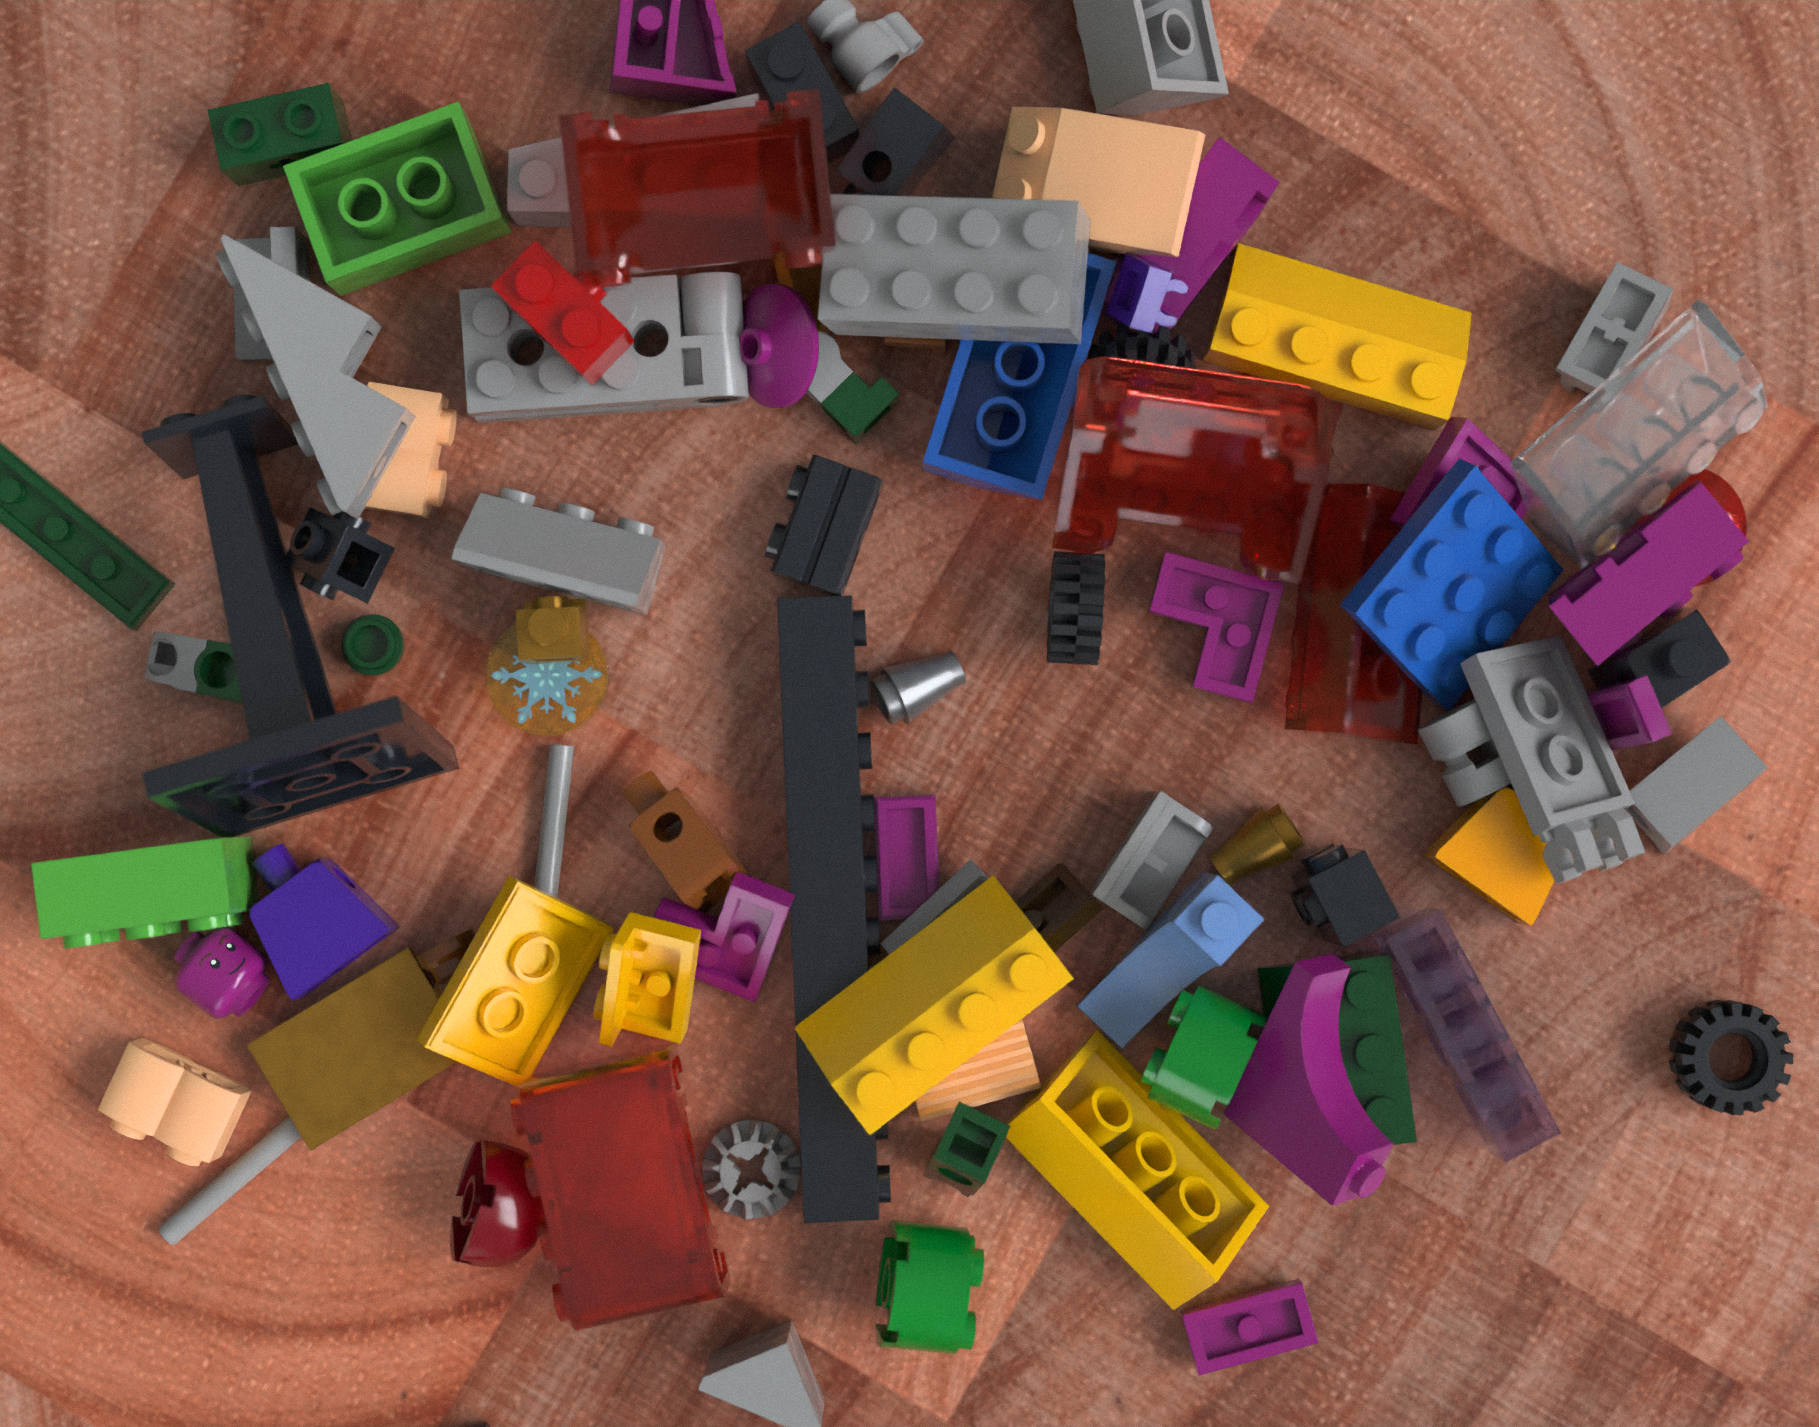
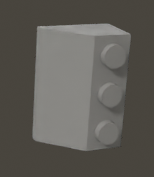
[1073,0,1229,115]
[451,487,666,615]

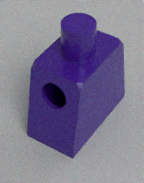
[248,843,400,1000]

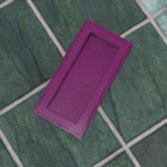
[1587,675,1672,751]
[874,795,939,920]

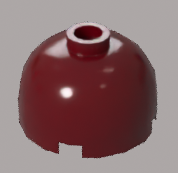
[450,1139,558,1267]

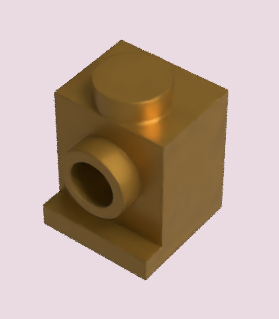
[516,596,590,664]

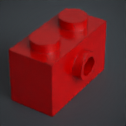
[491,240,635,386]

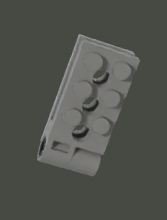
[459,272,749,424]

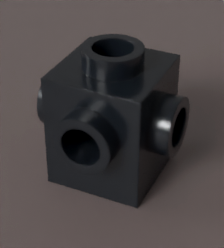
[282,507,395,604]

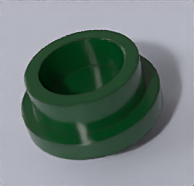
[342,614,405,676]

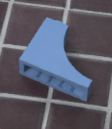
[1076,871,1265,1049]

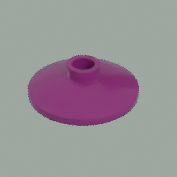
[739,284,819,408]

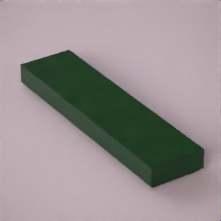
[0,441,176,631]

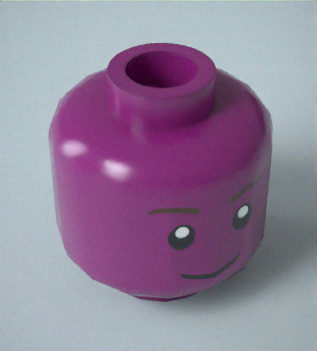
[174,927,270,1019]

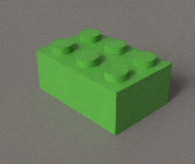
[283,101,512,296]
[31,836,259,949]

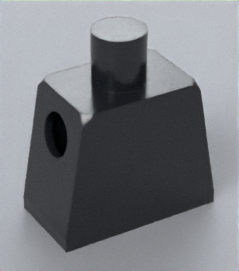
[837,87,955,196]
[1586,607,1731,708]

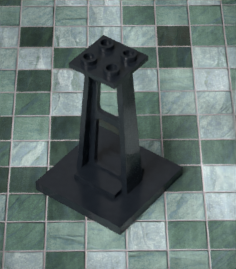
[142,395,460,838]

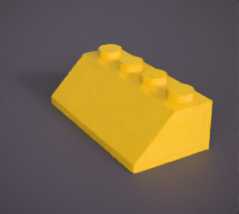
[1202,243,1472,430]
[794,875,1074,1135]
[1006,1030,1269,1310]

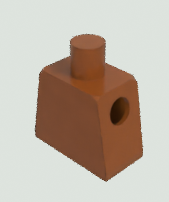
[623,771,753,913]

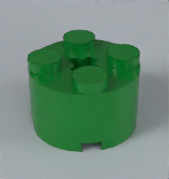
[1141,985,1268,1130]
[875,1220,984,1354]

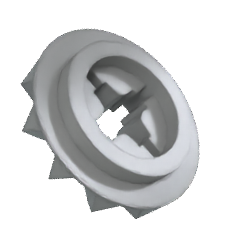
[702,1119,801,1220]

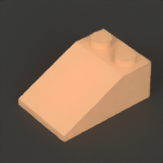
[992,107,1205,257]

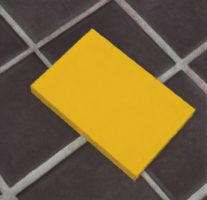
[416,875,614,1090]

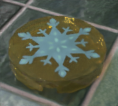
[486,622,610,736]

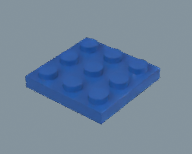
[1340,458,1564,712]

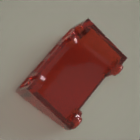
[559,89,836,288]

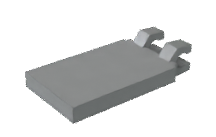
[1460,635,1645,884]

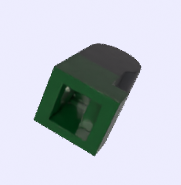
[923,1101,1010,1197]

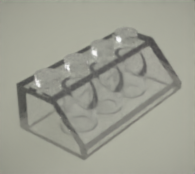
[1510,299,1768,569]

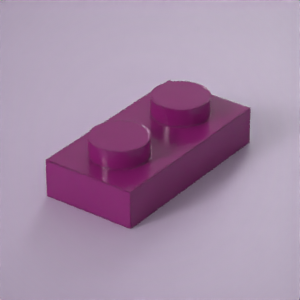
[1180,1279,1319,1376]

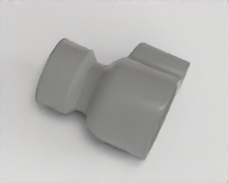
[806,0,924,94]

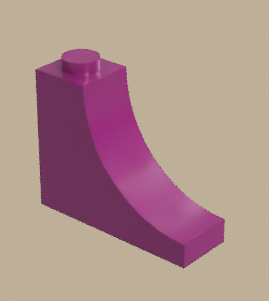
[1224,953,1394,1206]

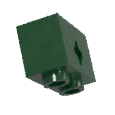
[207,83,352,186]

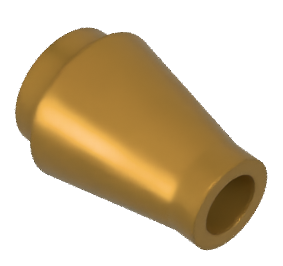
[1209,803,1306,886]

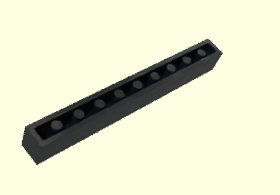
[777,595,891,1223]

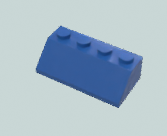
[922,253,1117,501]

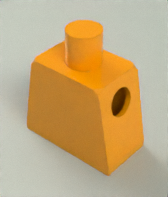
[1423,786,1555,926]

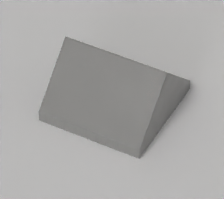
[698,1320,825,1427]

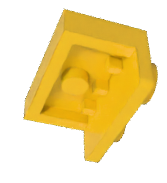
[593,912,701,1047]

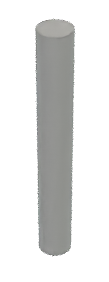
[534,744,574,898]
[158,1116,301,1245]

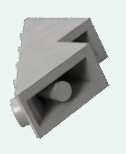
[216,234,416,519]

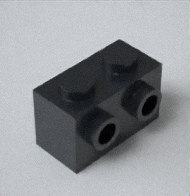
[1290,843,1400,947]

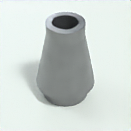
[870,650,966,725]

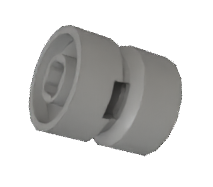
[1417,699,1511,807]

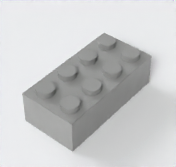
[818,194,1090,344]

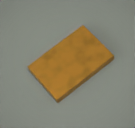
[247,947,458,1151]

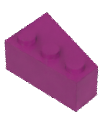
[609,0,737,106]
[1101,137,1280,334]
[1548,479,1749,666]

